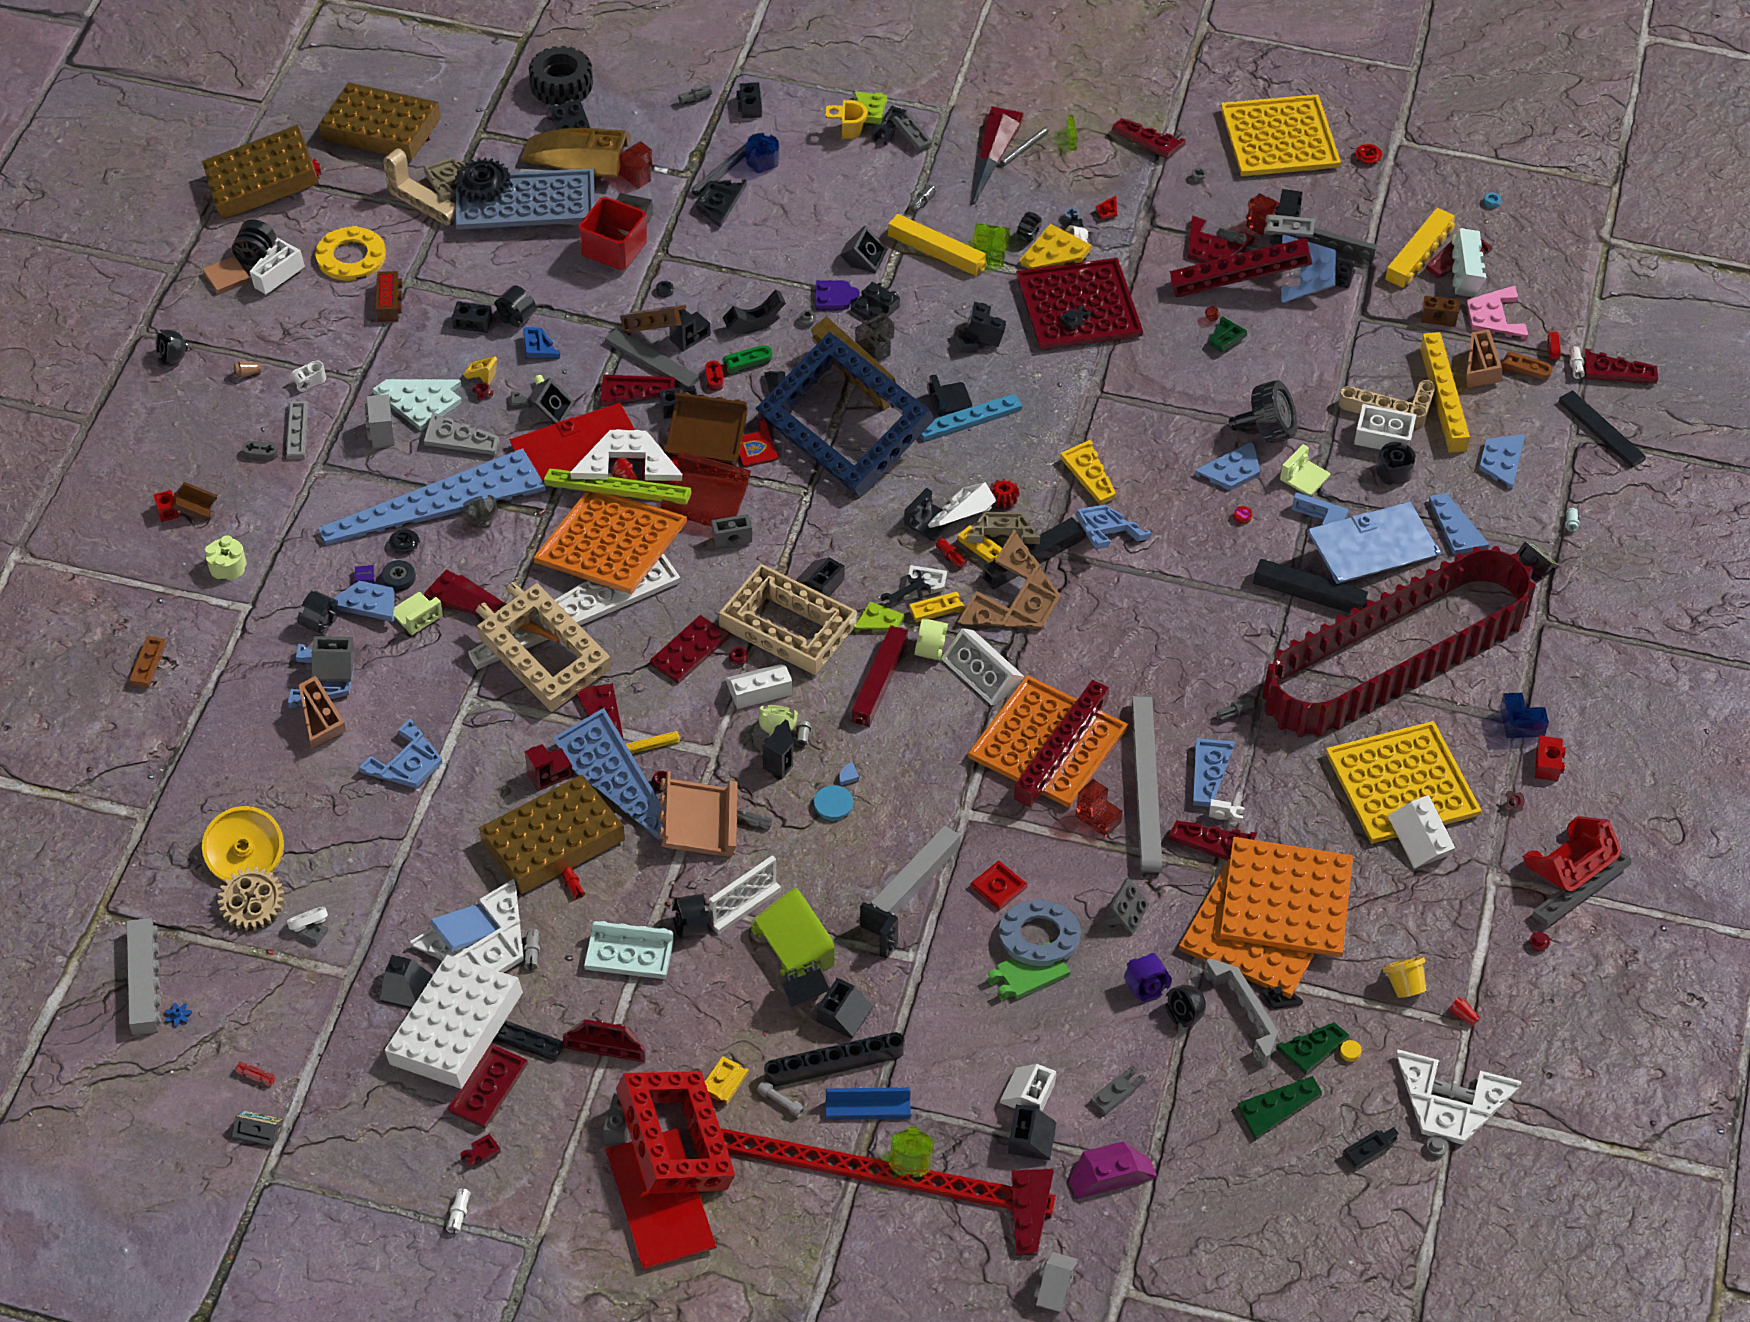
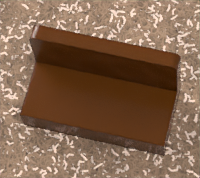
[172,482,217,521]

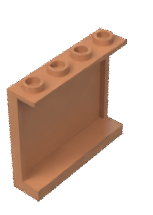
[658,771,737,858]

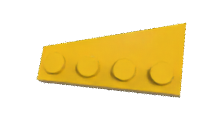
[1060,439,1116,505]

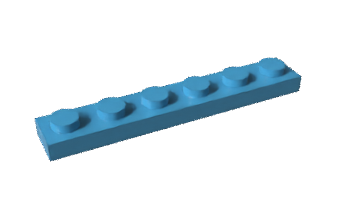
[920,393,1022,442]

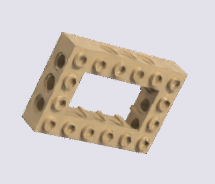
[719,564,857,675]

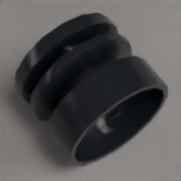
[231,219,276,266]

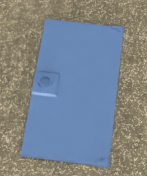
[1308,502,1441,584]

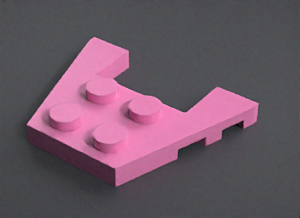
[1466,286,1528,340]

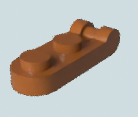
[1501,351,1553,380]

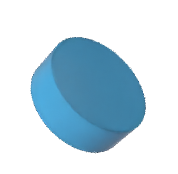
[1483,193,1501,209]

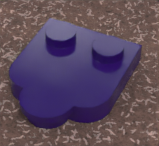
[816,280,860,310]

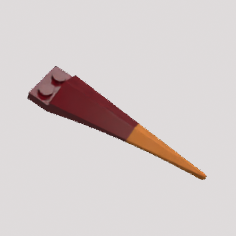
[424,569,560,642]

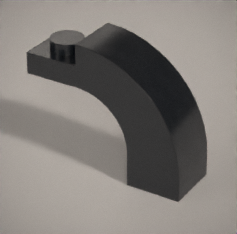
[722,289,786,334]

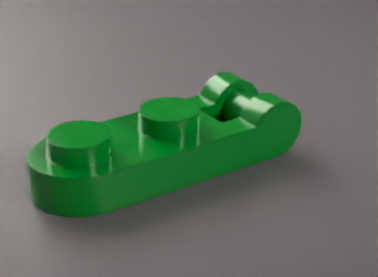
[722,345,773,375]

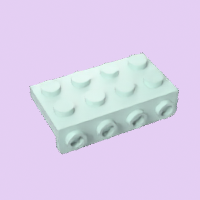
[584,921,674,979]

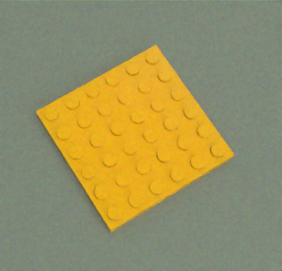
[1220,94,1341,176]
[1325,721,1482,844]

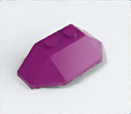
[1069,1141,1157,1199]

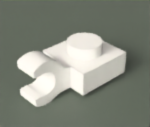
[1209,799,1244,823]

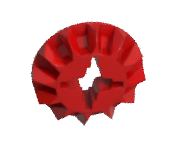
[1355,144,1382,165]

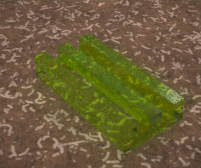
[1066,115,1078,151]

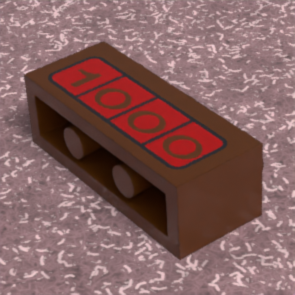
[376,271,403,322]

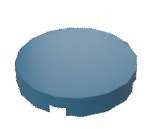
[814,785,853,821]

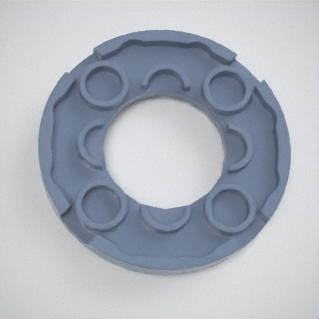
[999,899,1081,966]

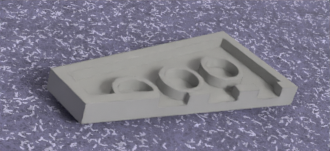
[424,412,500,455]

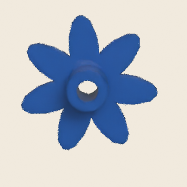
[165,1003,192,1026]

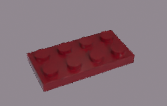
[650,615,729,684]
[448,1044,528,1129]

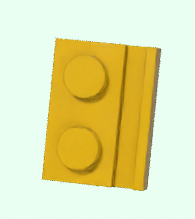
[705,1056,749,1105]

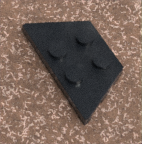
[696,179,747,227]

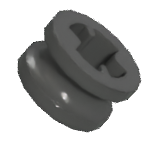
[1191,168,1207,184]

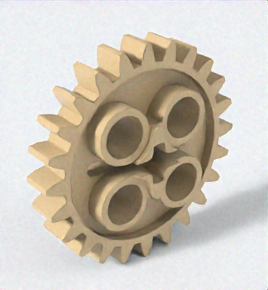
[218,867,285,931]

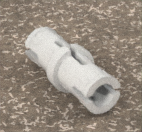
[1569,346,1585,379]
[446,1189,471,1234]

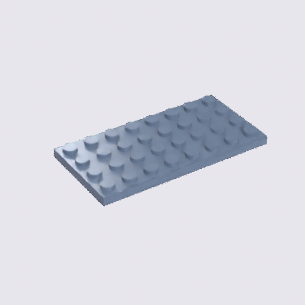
[456,168,595,229]

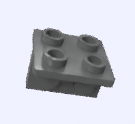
[1103,878,1149,934]

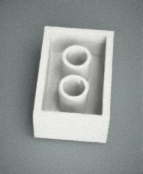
[1354,404,1416,450]

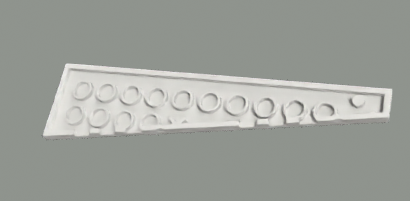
[468,553,681,670]

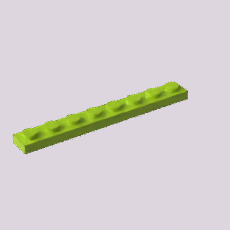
[544,468,691,505]

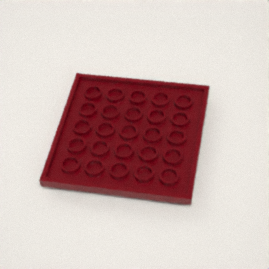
[1016,257,1143,350]

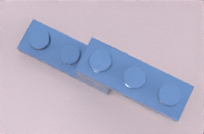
[1292,492,1349,525]

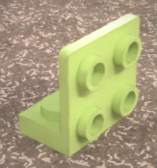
[1280,444,1330,497]
[394,592,443,635]

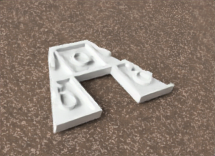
[571,429,682,481]
[410,879,524,973]
[1396,1050,1522,1145]

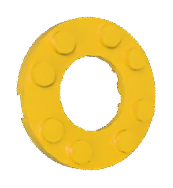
[315,226,386,281]

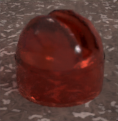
[1205,306,1220,322]

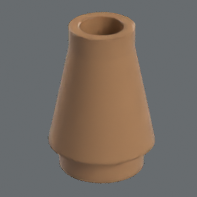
[234,361,261,379]

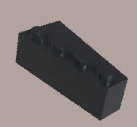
[1269,189,1303,246]

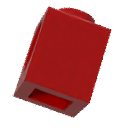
[153,490,180,522]

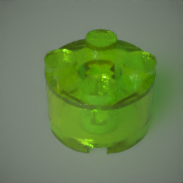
[889,1126,934,1177]

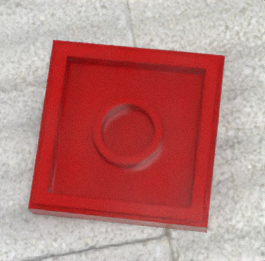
[970,860,1028,911]

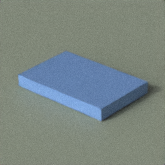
[430,903,499,952]

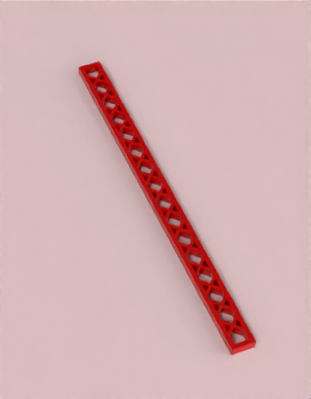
[721,1128,1056,1218]

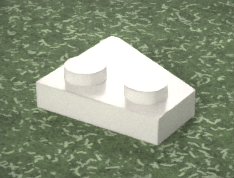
[904,565,947,600]

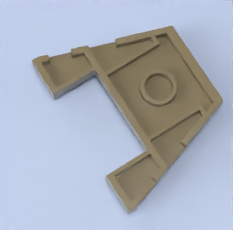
[424,157,465,201]
[967,512,1040,544]

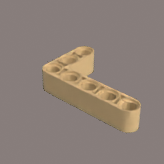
[384,149,456,226]
[1338,380,1435,429]

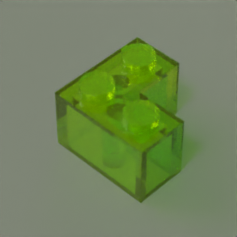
[973,223,1010,267]

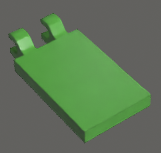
[987,941,1070,1001]

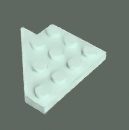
[373,379,462,431]

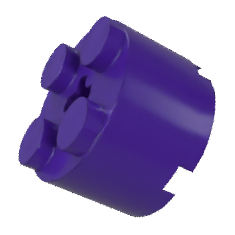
[1124,953,1172,1002]

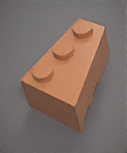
[1467,329,1502,389]
[299,676,346,749]

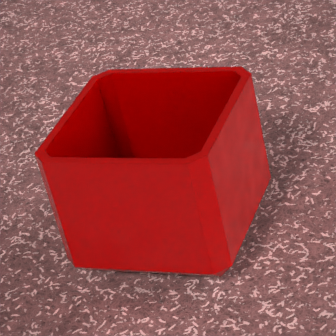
[579,197,647,271]

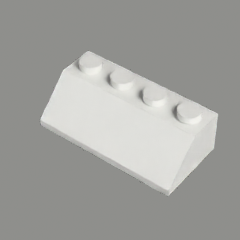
[941,628,1024,706]

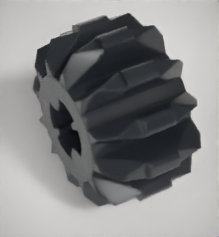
[1016,212,1042,242]

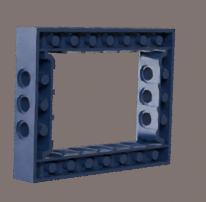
[755,331,935,498]

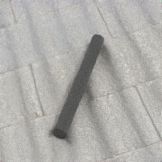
[1000,127,1049,166]

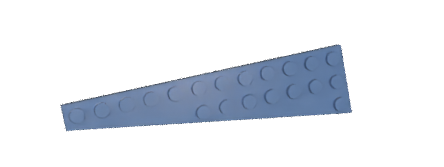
[318,449,546,545]

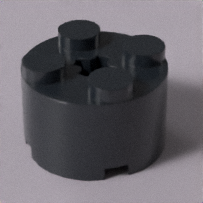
[494,285,537,328]
[1376,442,1416,485]
[297,591,338,635]
[672,894,711,938]

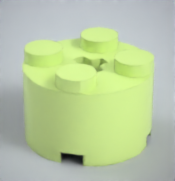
[205,535,247,580]
[914,618,948,661]

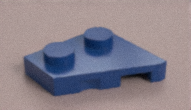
[523,327,560,359]

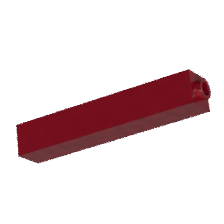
[851,625,908,727]

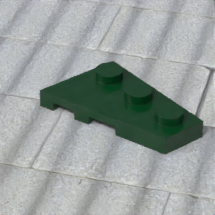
[1276,1022,1350,1075]

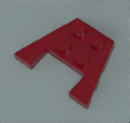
[1188,216,1255,263]

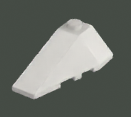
[928,482,996,528]

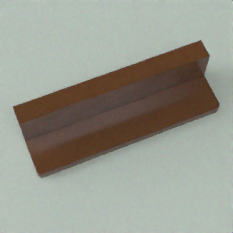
[620,304,687,333]

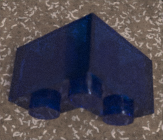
[1500,692,1549,738]

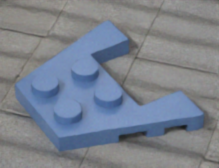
[1281,235,1336,304]
[1075,504,1152,549]
[288,644,354,708]
[359,719,443,788]

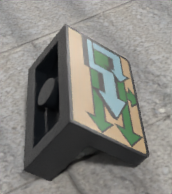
[1516,541,1560,579]
[232,1111,284,1145]

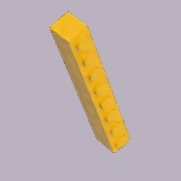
[1420,332,1470,453]

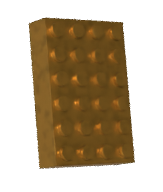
[318,82,441,160]
[202,125,319,220]
[479,775,625,894]

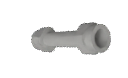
[757,1081,805,1118]

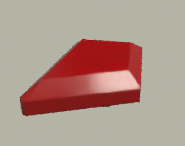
[1095,196,1118,220]

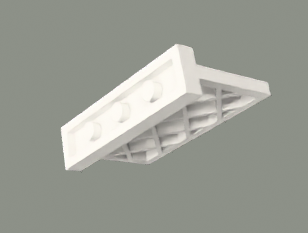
[707,855,781,935]

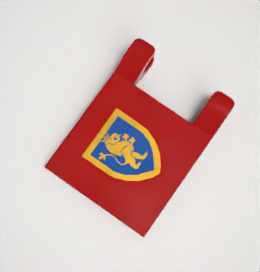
[739,419,779,468]

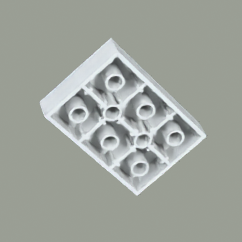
[385,955,523,1089]

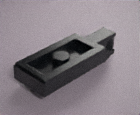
[1343,1127,1399,1170]

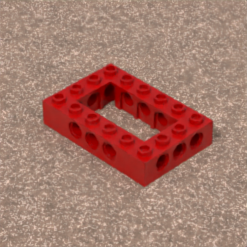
[616,1071,736,1194]

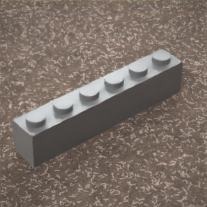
[127,918,161,1035]

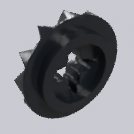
[389,529,419,555]

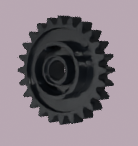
[455,157,511,202]

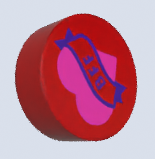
[1233,506,1252,524]

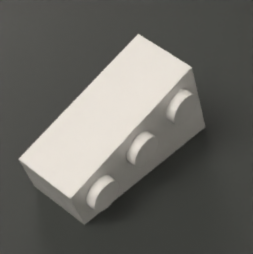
[250,238,305,294]

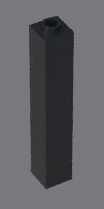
[983,517,1084,590]
[1253,558,1368,613]

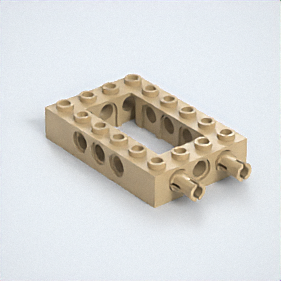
[476,582,611,712]

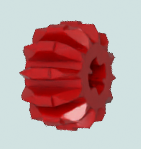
[990,478,1020,509]

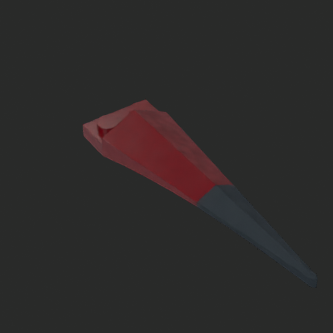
[973,106,1024,205]

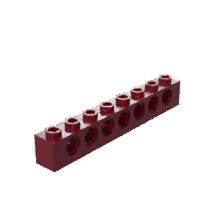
[1170,238,1313,297]
[1014,679,1109,808]

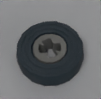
[381,560,416,591]

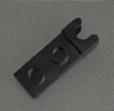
[872,106,907,145]

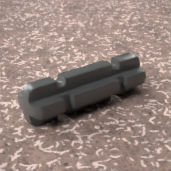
[1216,228,1247,244]
[737,810,772,829]

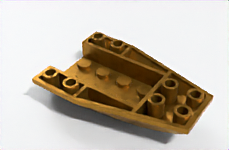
[521,128,631,178]

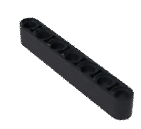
[764,1032,905,1087]

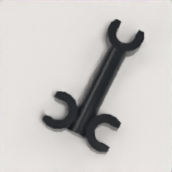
[880,570,931,609]

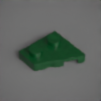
[1209,316,1247,353]

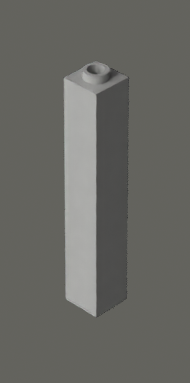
[871,825,961,915]

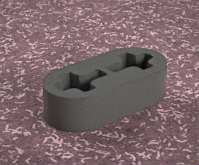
[243,441,278,461]

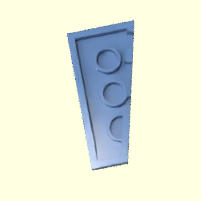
[1429,493,1490,555]
[1193,738,1235,807]

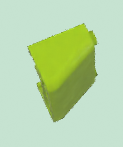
[750,888,835,976]

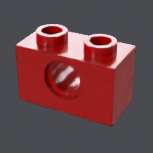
[1535,735,1566,781]

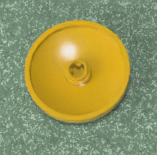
[202,806,284,886]

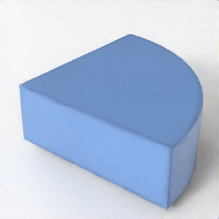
[839,762,859,786]

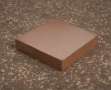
[203,256,250,295]

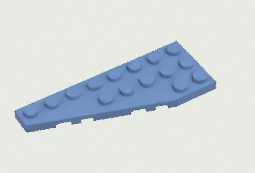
[553,708,663,840]

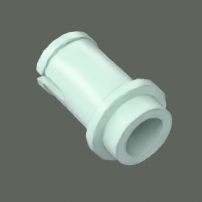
[1565,508,1580,532]

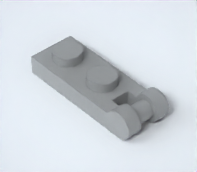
[1264,215,1315,237]

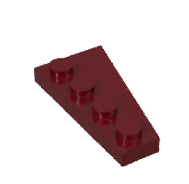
[1112,118,1186,158]
[600,375,675,406]
[1168,820,1257,861]
[1011,1168,1054,1256]

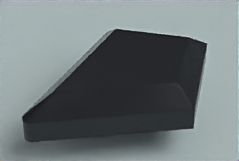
[764,371,785,393]
[1262,986,1303,1008]

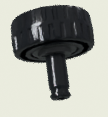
[1229,380,1298,443]

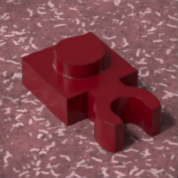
[460,1133,501,1168]

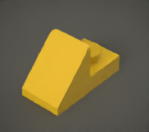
[463,356,497,384]

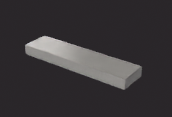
[286,401,308,460]

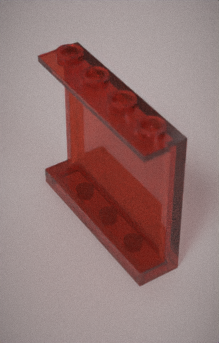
[661,451,751,527]

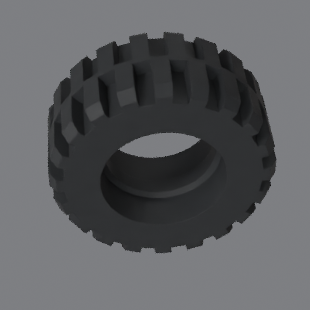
[529,46,593,106]

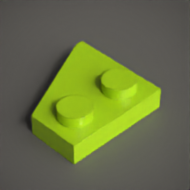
[854,602,904,633]

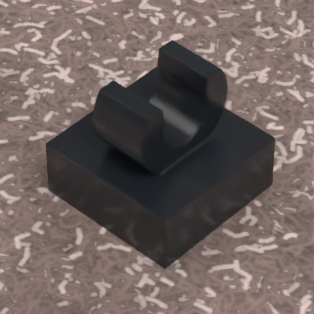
[1065,215,1084,229]

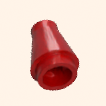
[1449,997,1480,1026]

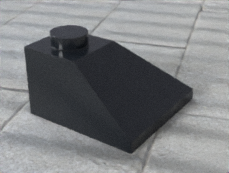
[840,225,888,273]
[530,378,575,424]
[380,955,433,1009]

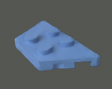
[1479,434,1525,490]
[1195,442,1260,491]
[334,581,395,622]

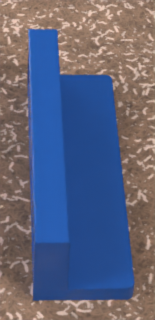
[826,1087,911,1120]

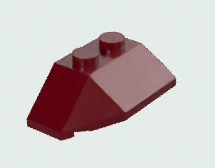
[563,1019,646,1063]

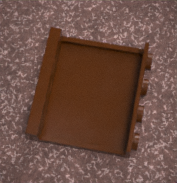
[663,392,748,469]

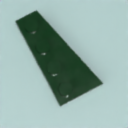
[1237,1076,1322,1141]

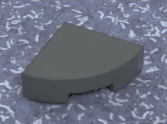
[511,391,530,409]
[299,925,328,946]

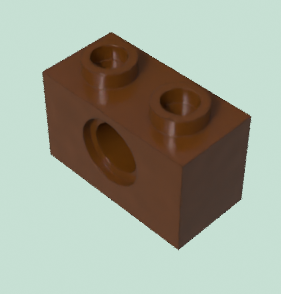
[1421,296,1460,327]

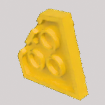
[1019,224,1092,269]

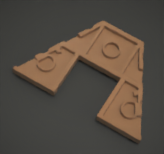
[958,530,1061,629]

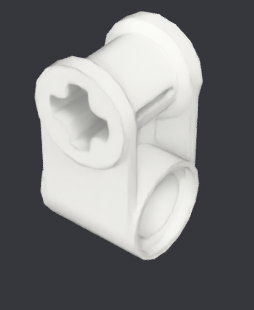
[290,361,326,392]

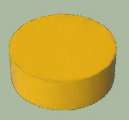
[1340,1040,1362,1062]

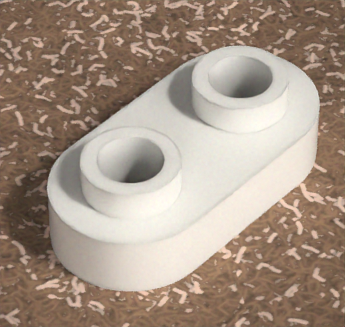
[287,907,328,932]

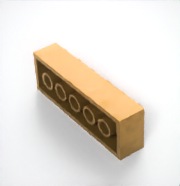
[810,316,896,410]

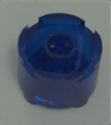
[745,133,779,173]

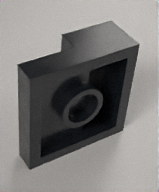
[850,281,900,326]

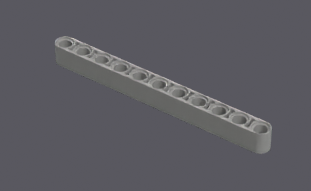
[1132,696,1162,873]

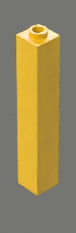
[888,214,987,276]

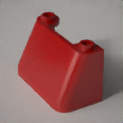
[1522,816,1621,891]

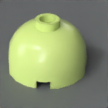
[758,705,798,736]

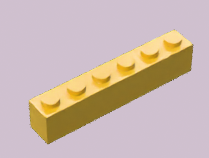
[1385,208,1455,288]

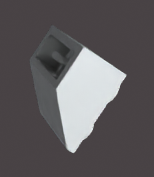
[1000,1064,1056,1111]

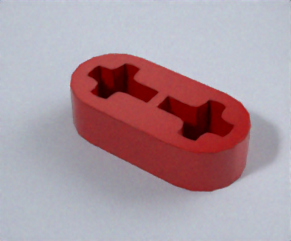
[1547,331,1561,360]
[705,360,724,391]

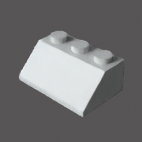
[725,664,792,709]
[1388,795,1455,869]

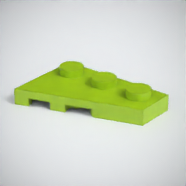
[854,91,888,124]

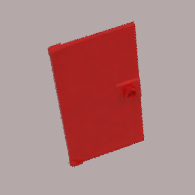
[509,402,635,483]
[605,1128,717,1271]

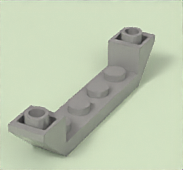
[1204,959,1278,1067]

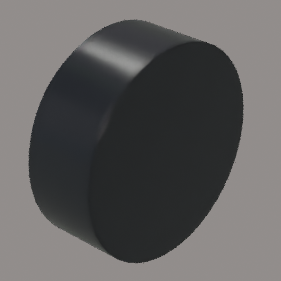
[656,281,674,297]

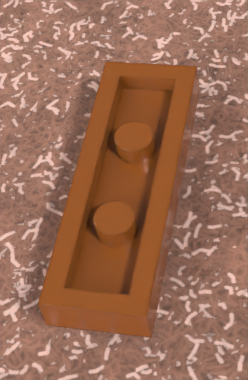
[129,636,167,688]

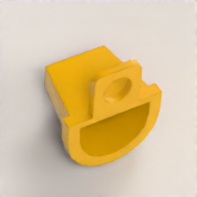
[825,100,868,139]
[1382,956,1427,998]

